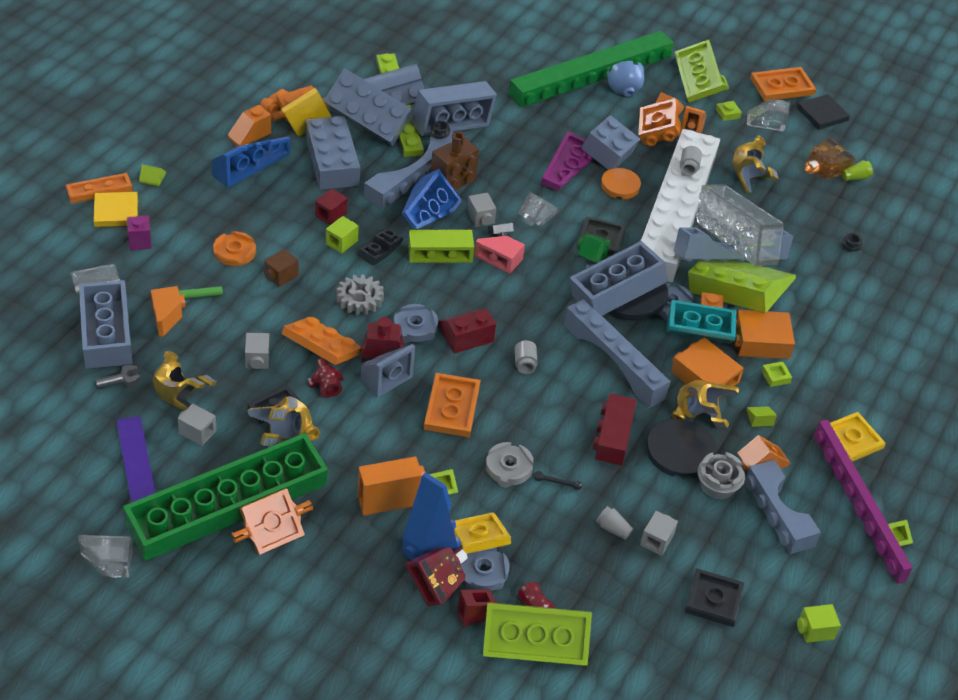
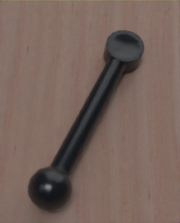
[534,471,583,490]

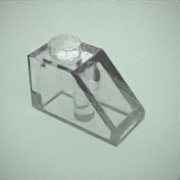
[746,99,789,131]
[518,192,560,226]
[78,535,133,578]

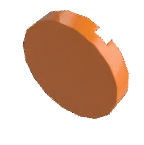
[601,168,641,199]
[213,232,256,266]

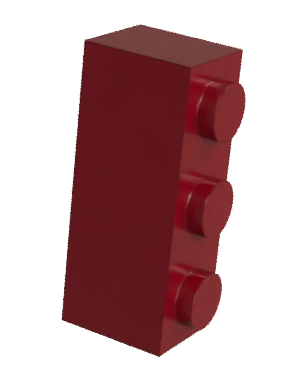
[592,394,637,466]

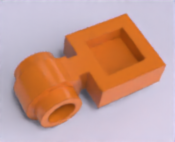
[260,88,288,114]

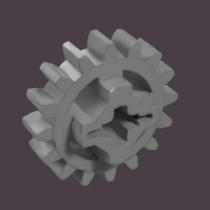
[337,274,384,315]

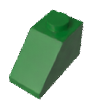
[577,233,611,263]

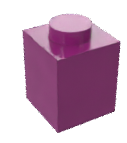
[127,216,152,251]

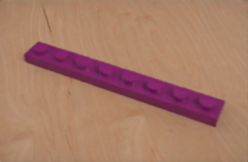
[814,420,913,584]

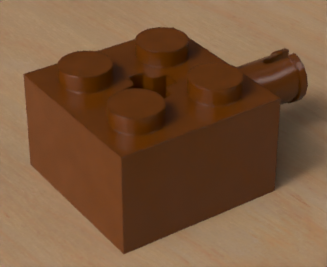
[431,131,479,191]

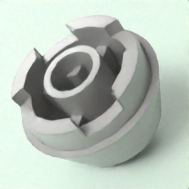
[698,452,745,499]

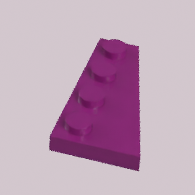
[541,131,594,191]

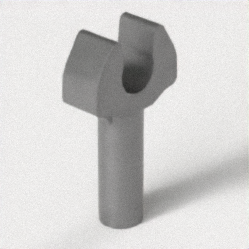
[95,365,141,388]

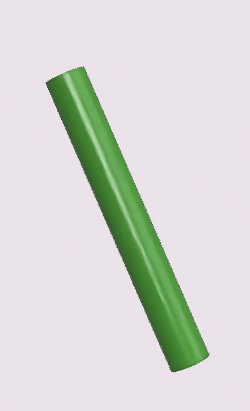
[179,286,223,299]

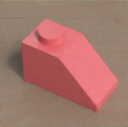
[474,236,525,274]

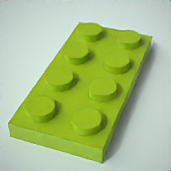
[675,40,725,103]
[483,602,592,666]

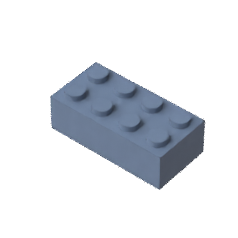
[323,68,413,147]
[411,81,497,136]
[306,116,360,190]
[569,241,668,316]
[79,280,133,369]

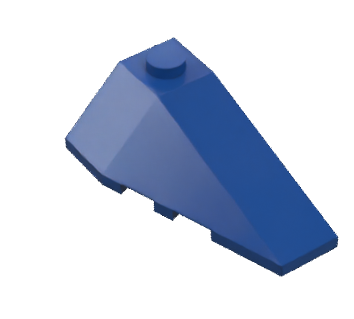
[212,136,290,188]
[402,169,462,230]
[402,472,461,560]

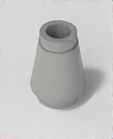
[596,506,633,540]

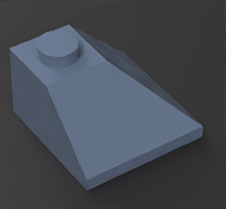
[361,344,415,398]

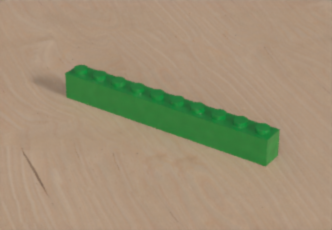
[508,31,674,107]

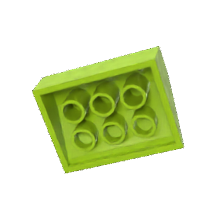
[688,259,796,313]

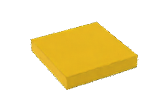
[282,88,332,138]
[94,192,138,227]
[830,412,886,461]
[454,512,511,554]

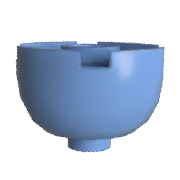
[607,61,644,97]

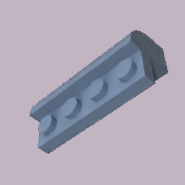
[364,64,424,106]

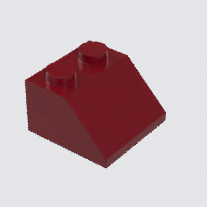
[438,309,496,354]

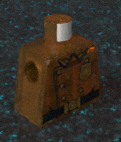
[805,137,855,179]

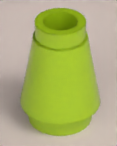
[842,160,873,181]

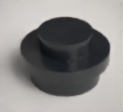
[431,121,451,139]
[842,233,863,252]

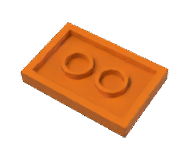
[750,67,816,101]
[282,317,362,365]
[424,373,481,438]

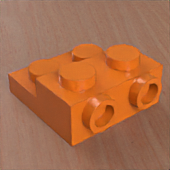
[638,98,681,146]

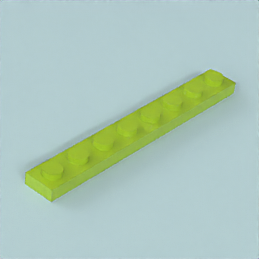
[376,54,424,157]

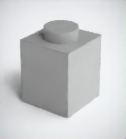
[467,192,497,227]
[245,333,270,369]
[178,403,217,446]
[640,511,678,556]

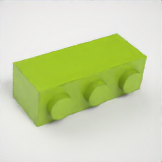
[408,230,474,263]

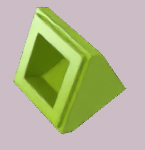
[139,164,166,186]

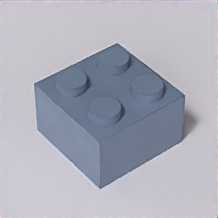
[582,115,640,170]

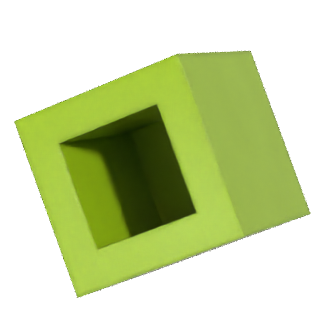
[326,216,359,254]
[797,604,841,643]

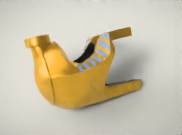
[153,351,217,410]

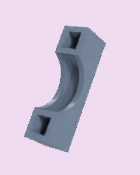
[745,460,821,554]

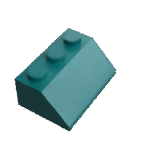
[666,300,736,344]

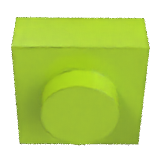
[715,101,742,121]
[761,361,792,387]

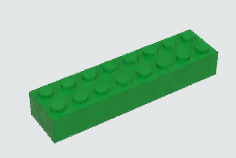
[123,433,328,561]

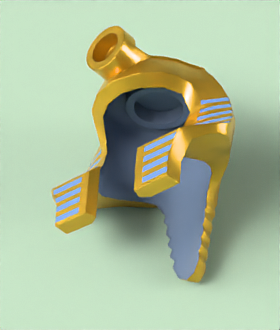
[732,135,779,194]
[671,380,739,428]
[247,396,320,448]

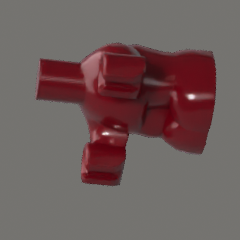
[307,358,344,398]
[517,582,556,609]

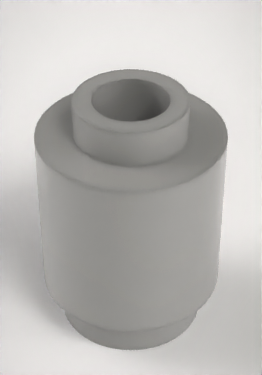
[680,146,702,175]
[514,340,538,374]

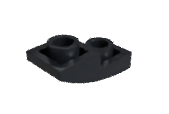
[358,228,403,265]

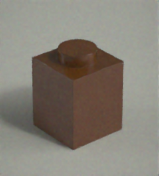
[264,249,299,287]

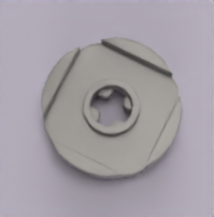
[486,442,533,488]

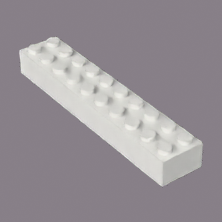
[641,129,720,282]

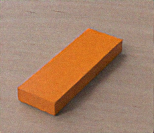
[65,173,133,204]

